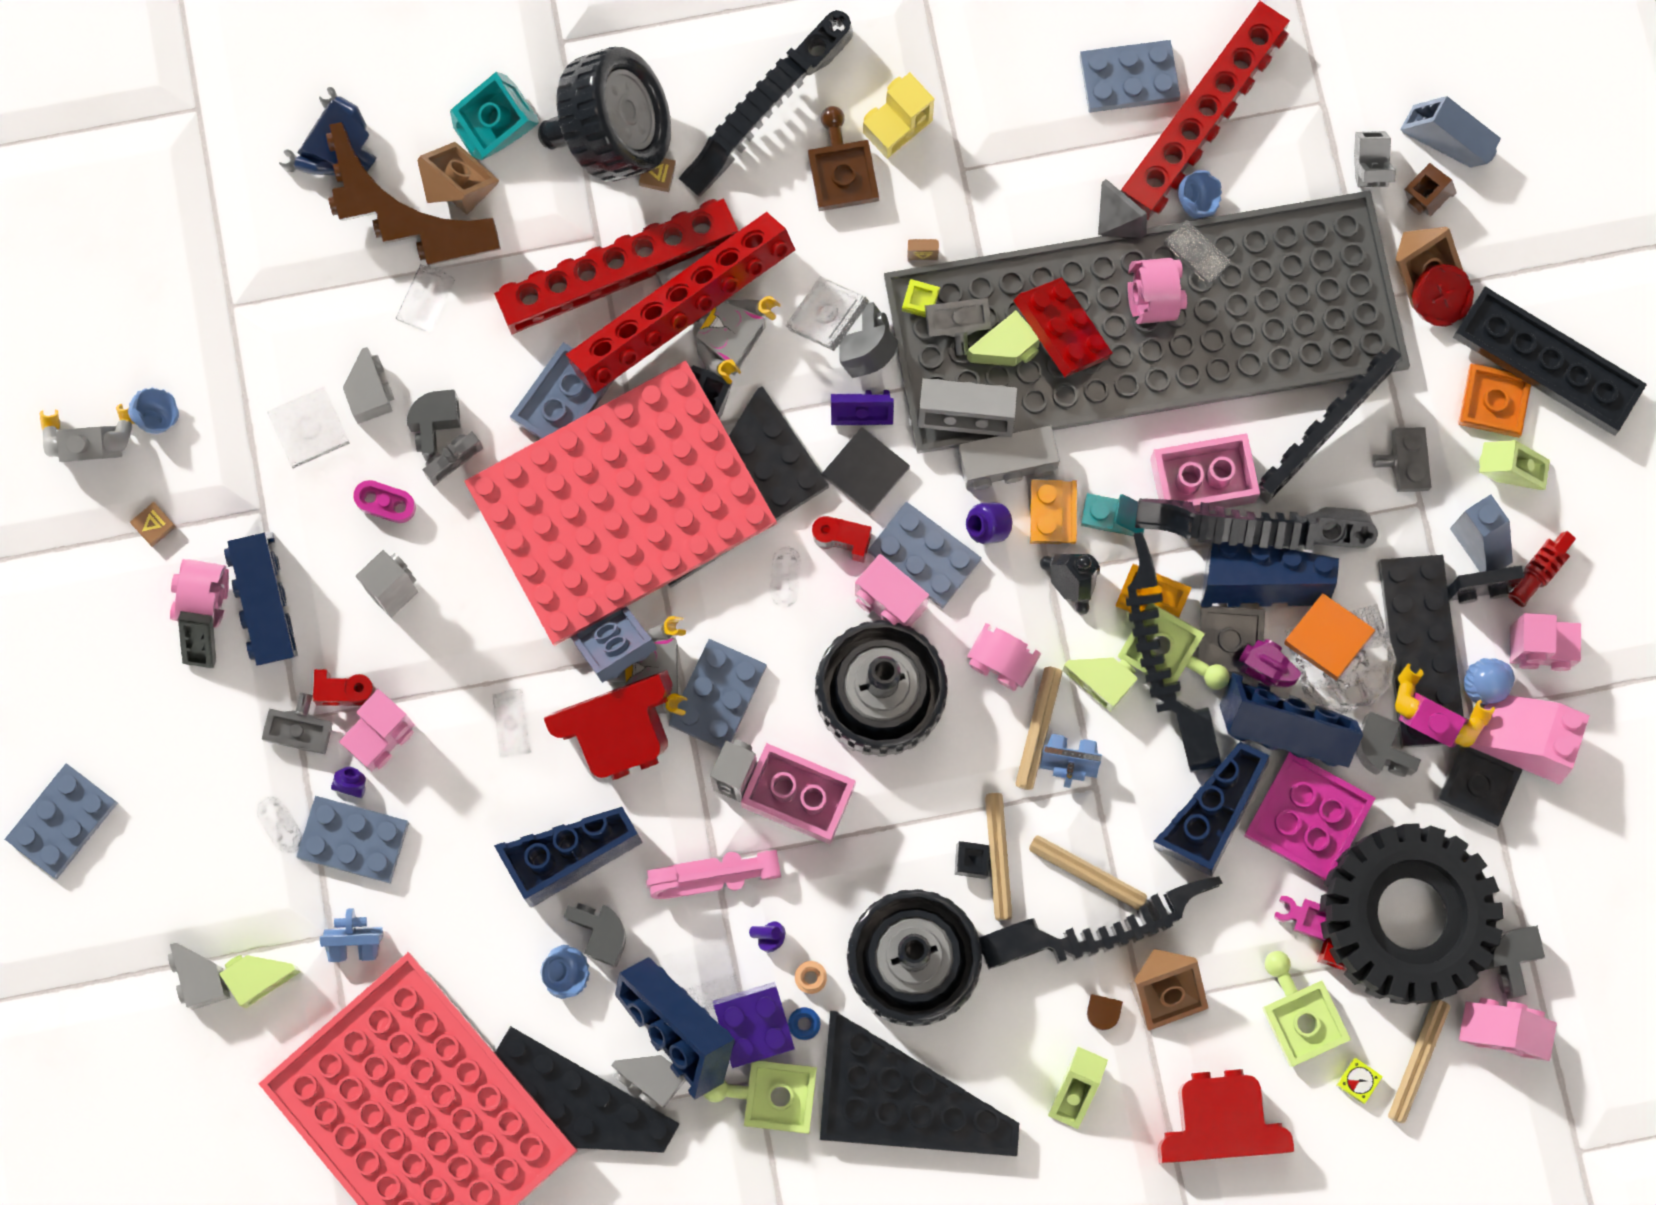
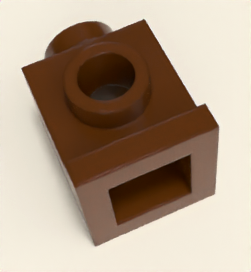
[1404,163,1457,217]

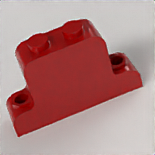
[543,670,673,781]
[1157,1069,1294,1164]

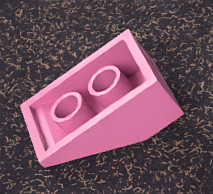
[1469,695,1590,785]

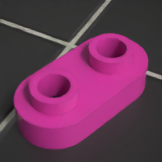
[353,480,416,523]

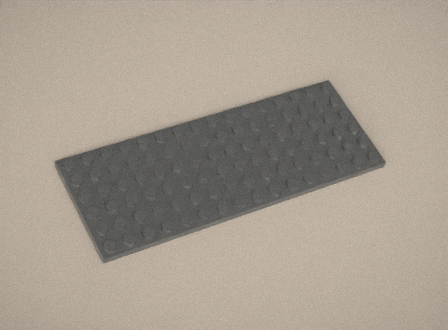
[883,190,1410,454]

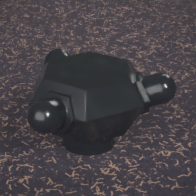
[1040,554,1100,615]

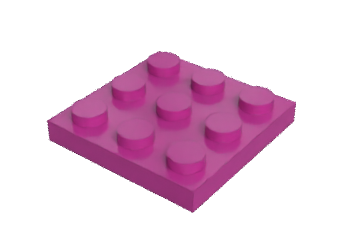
[1243,751,1376,881]

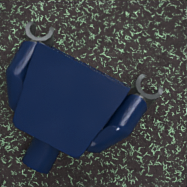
[279,87,377,176]

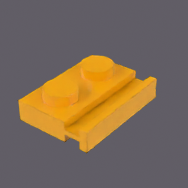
[1030,479,1077,545]
[1115,563,1192,618]

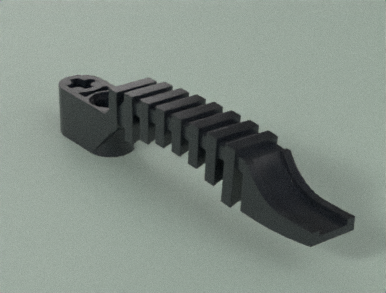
[678,10,853,197]
[1135,498,1378,550]
[1126,532,1222,773]
[979,876,1223,970]

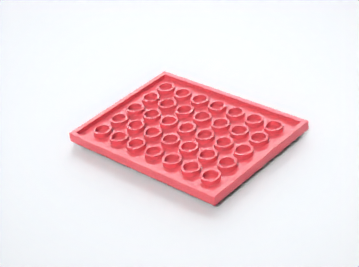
[464,360,777,646]
[258,952,578,1205]

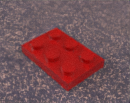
[1013,277,1113,377]

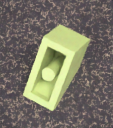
[967,310,1040,366]
[1479,440,1550,490]
[1062,657,1138,712]
[219,955,301,1009]
[1048,1046,1108,1129]

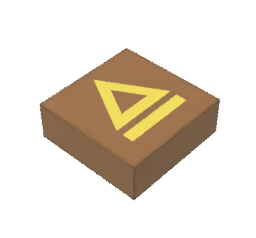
[639,158,676,193]
[907,239,939,260]
[130,502,176,547]

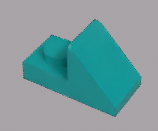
[1081,493,1144,536]

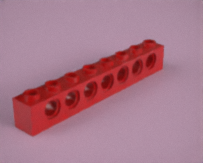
[1121,0,1290,221]
[494,198,738,335]
[565,211,795,394]

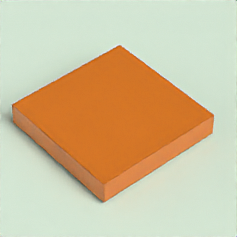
[1458,363,1531,438]
[1284,593,1375,681]

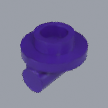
[331,767,366,799]
[749,921,786,953]

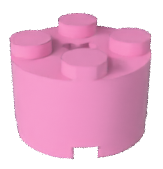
[1127,258,1187,324]
[170,559,229,628]
[967,623,1041,691]

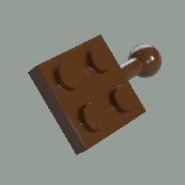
[808,106,879,212]

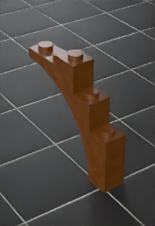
[326,122,501,266]

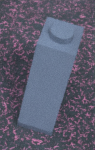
[1400,96,1501,168]
[1449,494,1513,572]

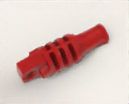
[1508,531,1576,607]

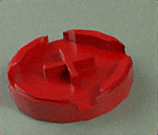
[1412,264,1474,327]

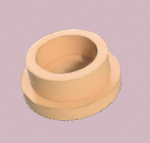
[795,961,827,994]

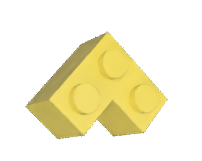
[863,72,935,159]

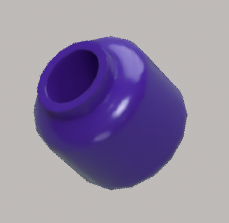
[965,502,1013,544]

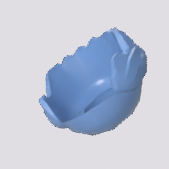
[1178,170,1222,219]
[128,387,179,434]
[1464,658,1515,705]
[540,945,590,999]

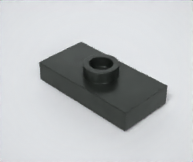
[178,611,216,668]

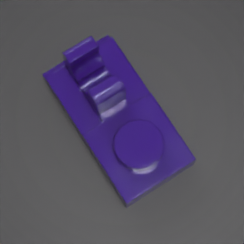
[831,390,894,425]

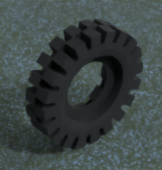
[1319,823,1504,1005]

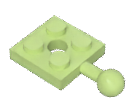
[1117,603,1230,690]
[1262,951,1351,1068]
[704,1061,817,1134]

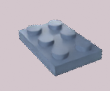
[1079,40,1180,113]
[510,342,614,439]
[868,501,982,609]
[570,606,657,683]
[669,638,767,750]
[4,763,118,879]
[296,795,409,884]

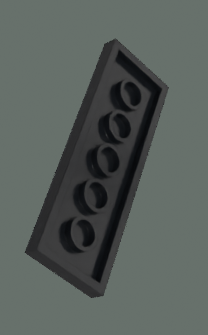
[1452,286,1647,436]
[1258,347,1402,504]
[1378,554,1464,749]

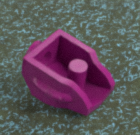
[1239,639,1302,688]

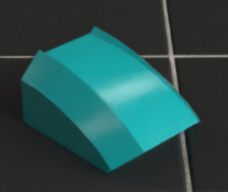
[450,71,539,160]

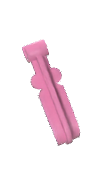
[646,850,781,899]

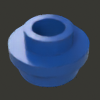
[788,1007,821,1040]

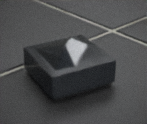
[954,841,990,879]

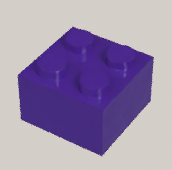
[712,982,795,1069]

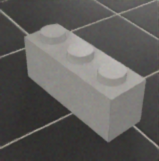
[918,378,1017,437]
[958,425,1060,490]
[355,549,418,618]
[710,739,757,802]

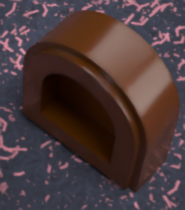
[1086,994,1123,1031]

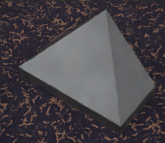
[1098,179,1147,238]

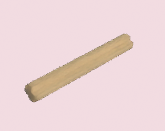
[1015,666,1062,790]
[985,793,1012,921]
[1029,835,1147,910]
[1388,1000,1450,1124]

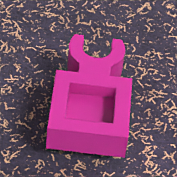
[1274,896,1326,942]

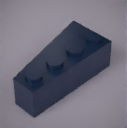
[224,532,298,666]
[1200,540,1339,607]
[1219,673,1363,768]
[1153,741,1270,877]
[494,807,643,908]
[615,957,735,1100]

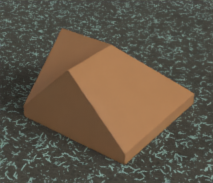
[417,142,499,215]
[1395,227,1463,309]
[1129,949,1209,1031]

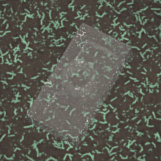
[1164,220,1231,286]

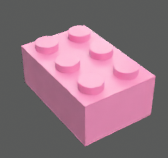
[1150,433,1260,512]
[741,743,856,845]

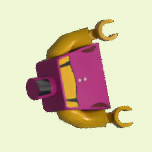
[1395,663,1495,748]

